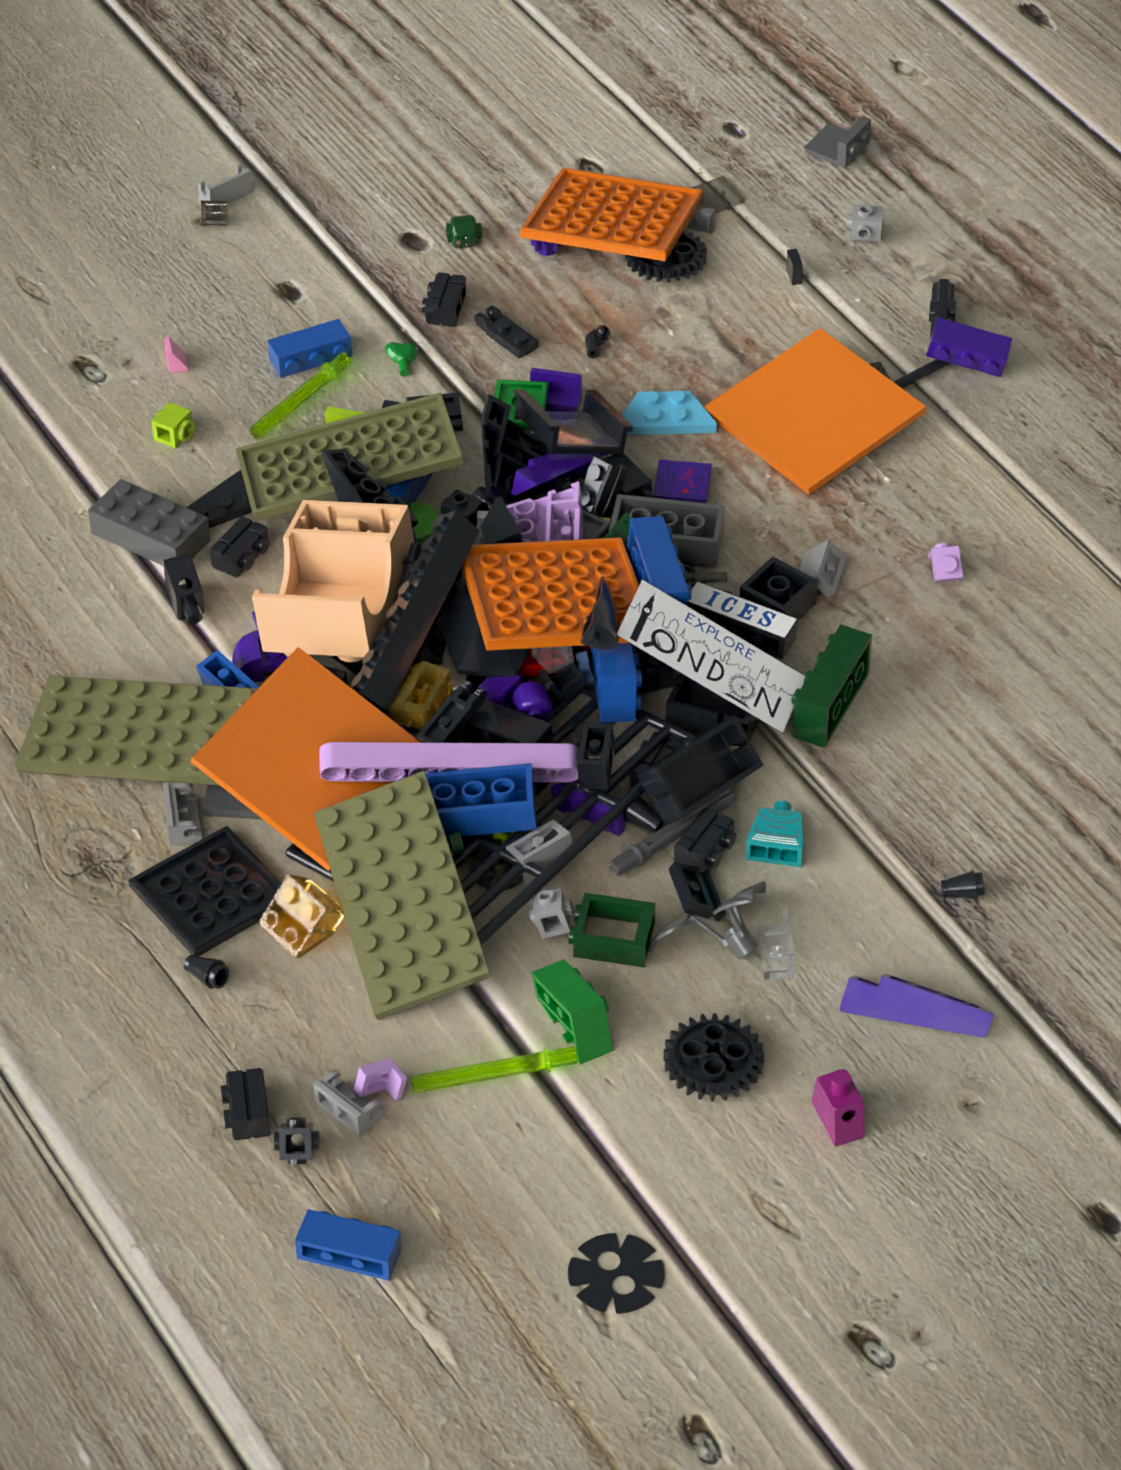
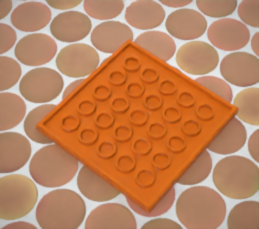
[520,167,704,261]
[704,328,927,495]
[462,538,639,651]
[191,647,421,871]

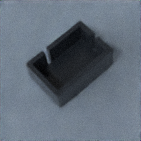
[665,673,760,747]

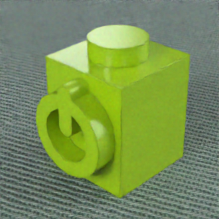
[151,402,196,449]

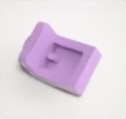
[928,543,963,583]
[354,1058,407,1101]

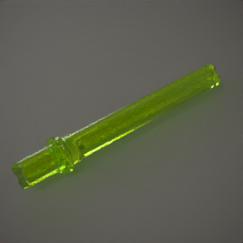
[249,352,352,439]
[411,1046,578,1093]

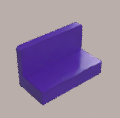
[530,368,582,412]

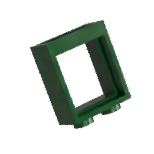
[568,893,656,968]

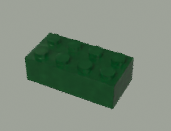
[791,624,872,748]

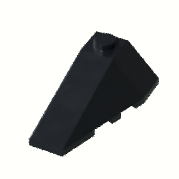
[321,449,418,528]

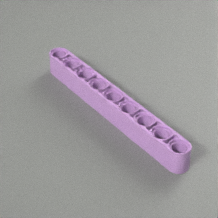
[319,742,579,782]

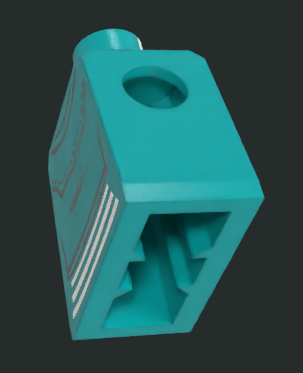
[746,801,803,867]

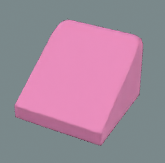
[164,337,189,373]

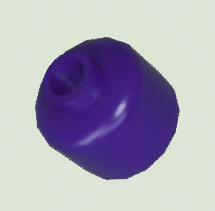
[512,681,552,720]

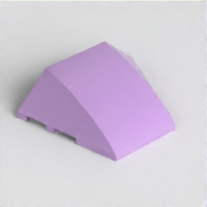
[507,482,584,542]

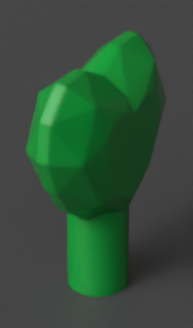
[385,342,418,377]

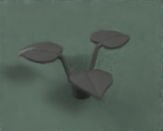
[648,881,767,959]

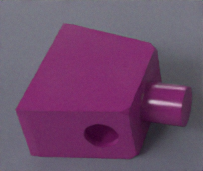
[812,1069,864,1147]

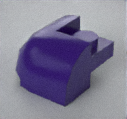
[232,630,288,683]

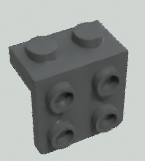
[805,116,872,168]

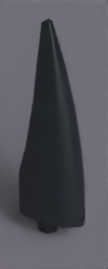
[581,575,619,650]

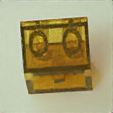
[384,661,452,730]
[258,874,344,958]

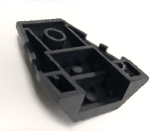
[481,394,575,506]
[435,577,533,678]

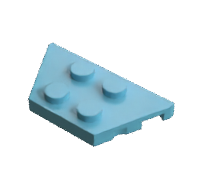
[622,391,716,435]

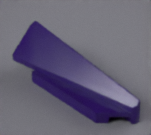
[511,439,608,496]
[840,974,994,1038]

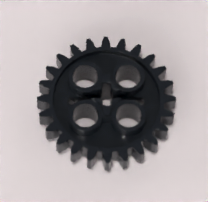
[625,229,707,282]
[663,1013,764,1102]

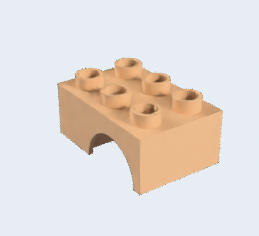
[252,500,414,662]

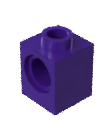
[478,675,522,709]

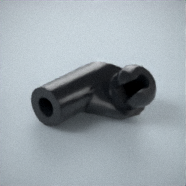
[585,325,610,359]

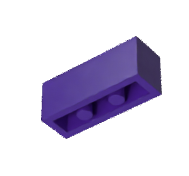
[926,317,1012,377]

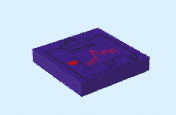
[653,460,712,504]

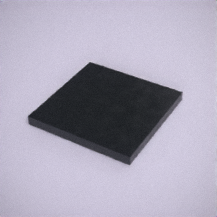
[128,826,294,956]

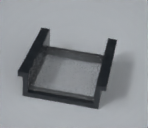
[513,389,633,454]

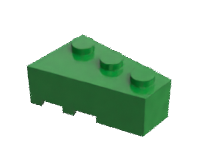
[531,959,613,1065]

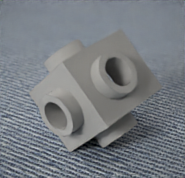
[846,204,883,242]
[529,888,574,939]

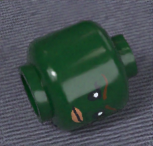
[446,215,482,248]

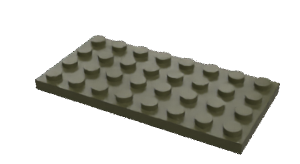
[235,392,464,521]
[15,675,258,785]
[314,771,492,1020]

